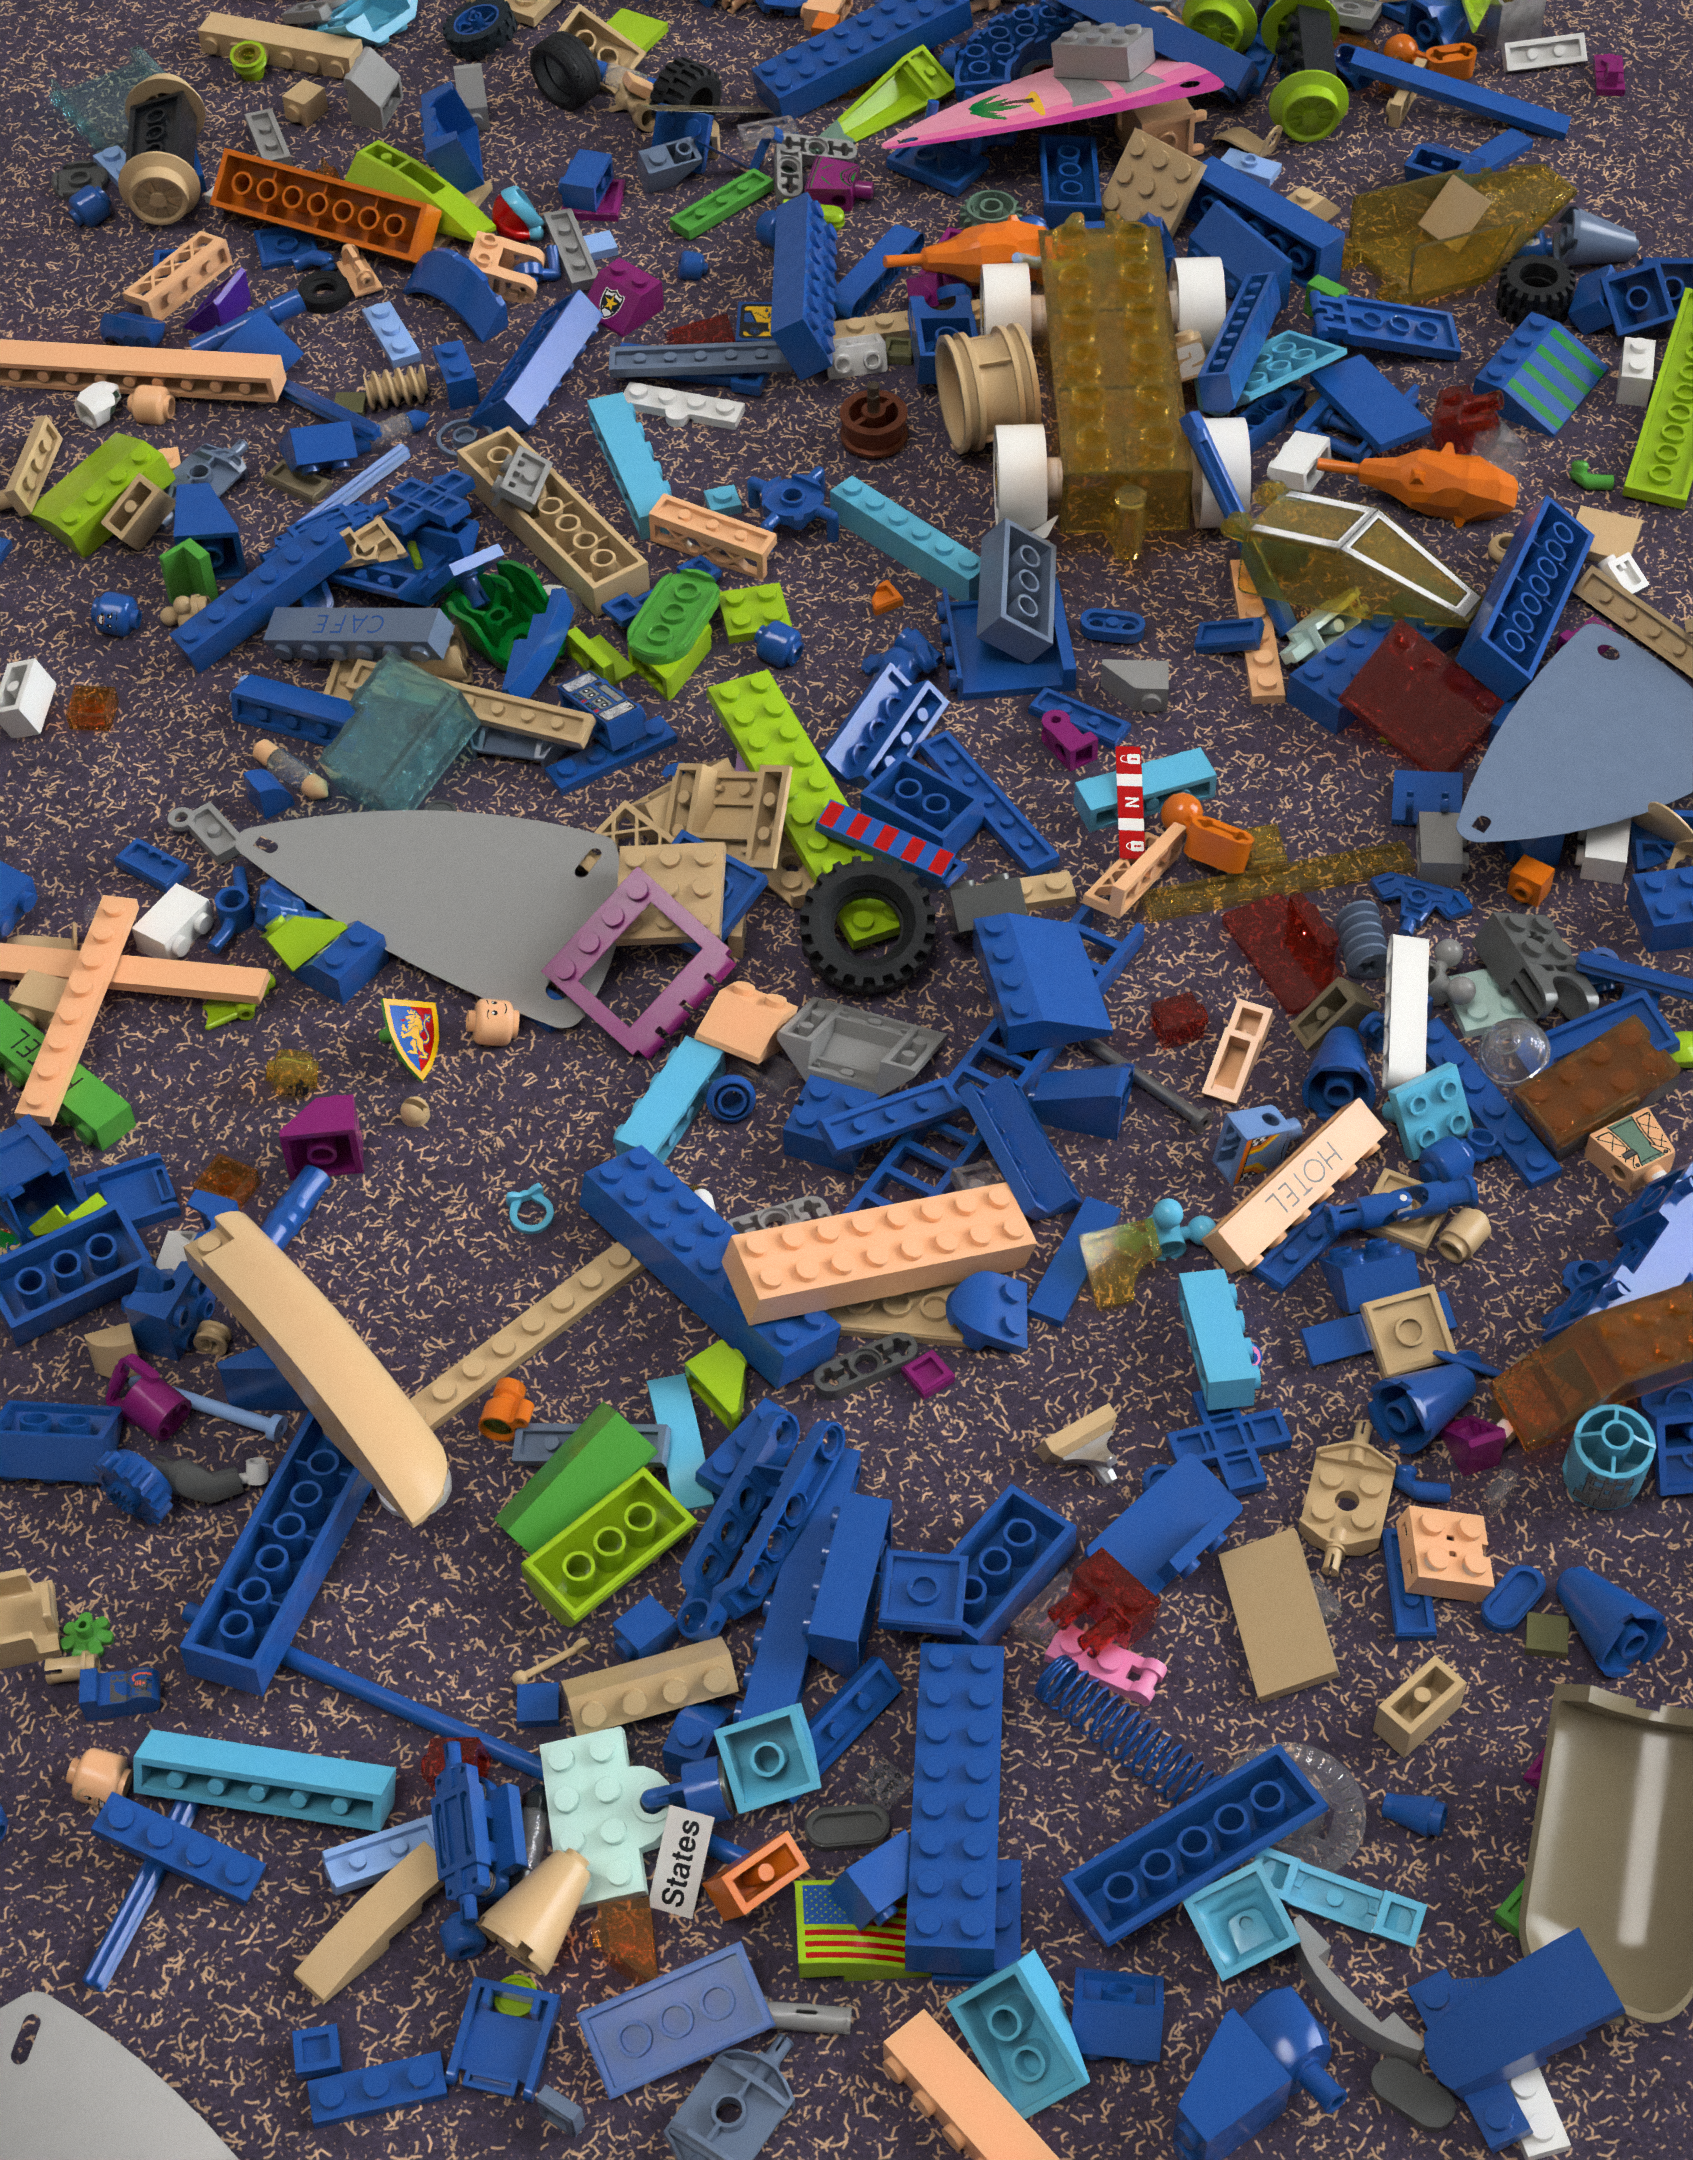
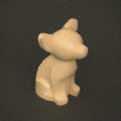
[608,82,655,132]

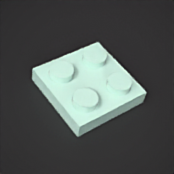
[1447,968,1534,1039]

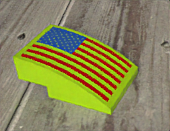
[795,1880,932,1982]

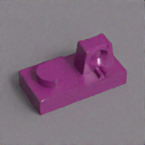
[1593,53,1625,96]

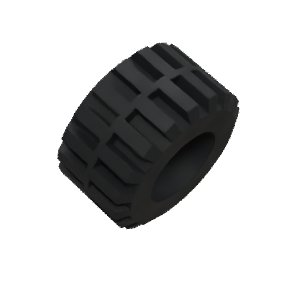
[649,57,722,119]
[1495,254,1576,327]

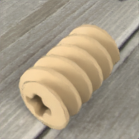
[363,364,429,411]

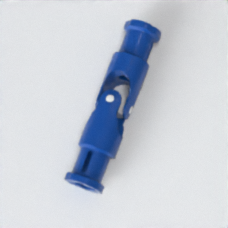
[1323,1174,1479,1238]

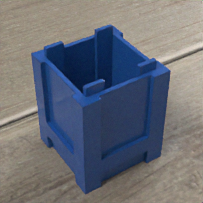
[0,1114,86,1246]

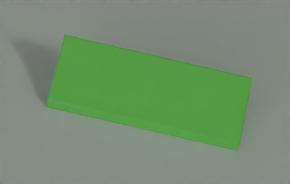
[494,1401,659,1555]

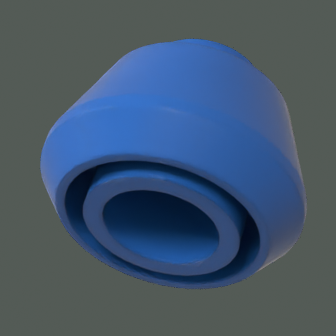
[706,1075,756,1123]

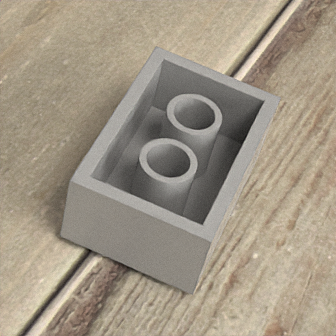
[1051,21,1155,81]

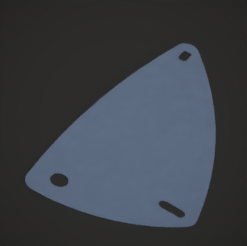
[1456,624,1693,843]

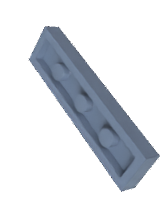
[512,1423,671,1467]

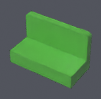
[159,538,219,605]

